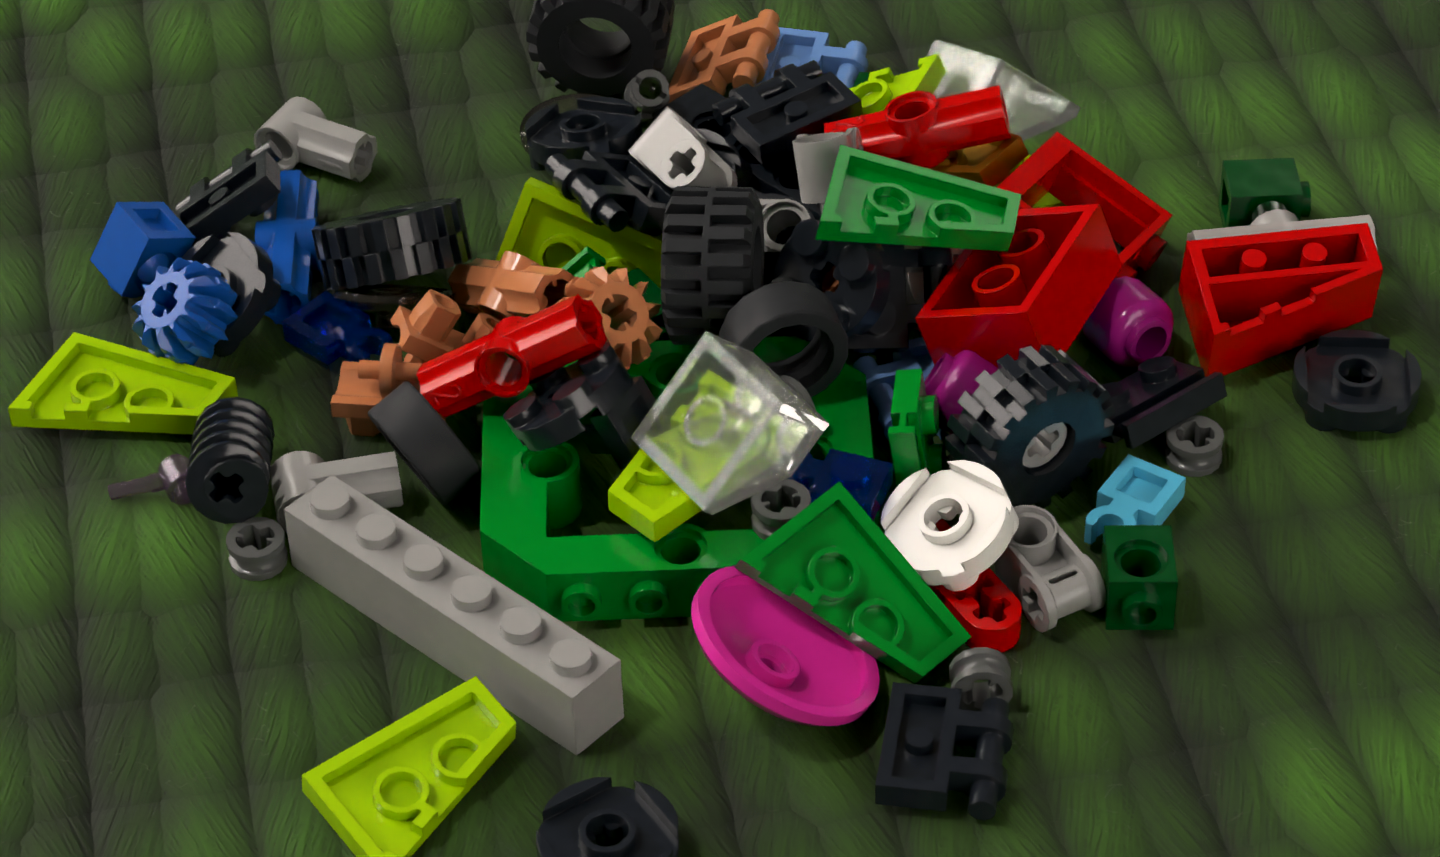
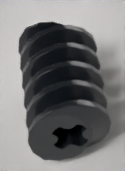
[185,397,275,524]

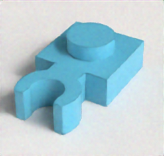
[1084,454,1186,545]

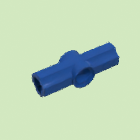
[255,170,320,324]

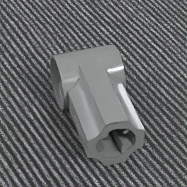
[254,96,378,183]
[270,451,403,533]

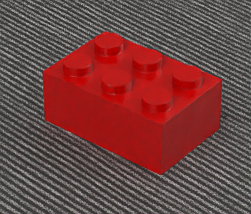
[915,204,1123,368]

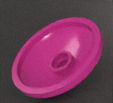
[691,566,880,726]

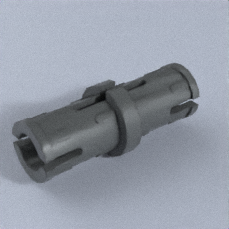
[624,69,670,124]

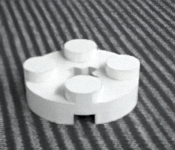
[881,460,1019,591]

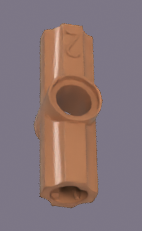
[448,251,575,320]

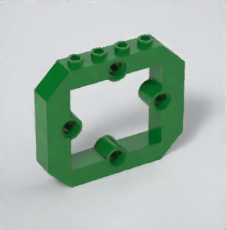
[480,336,879,622]

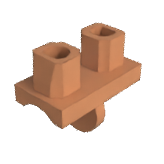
[390,289,501,363]
[330,343,446,436]

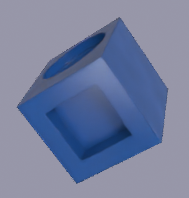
[90,202,196,298]

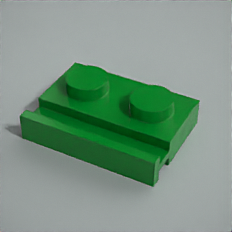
[888,369,947,486]

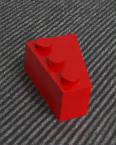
[1178,223,1383,377]

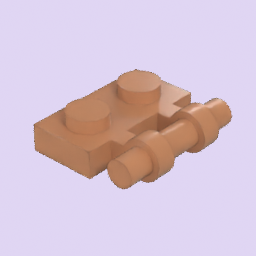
[668,9,780,104]

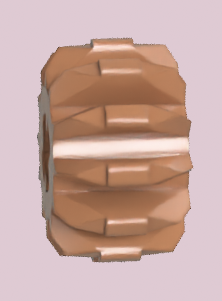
[555,266,663,370]

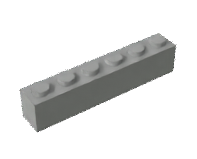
[284,475,624,756]

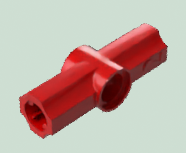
[824,85,1011,169]
[416,294,607,417]

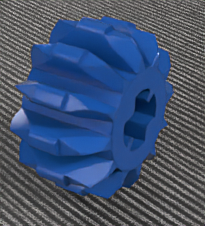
[132,257,238,365]

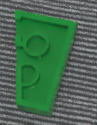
[815,144,1022,252]
[735,481,971,684]

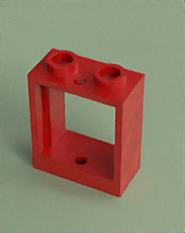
[997,131,1172,278]

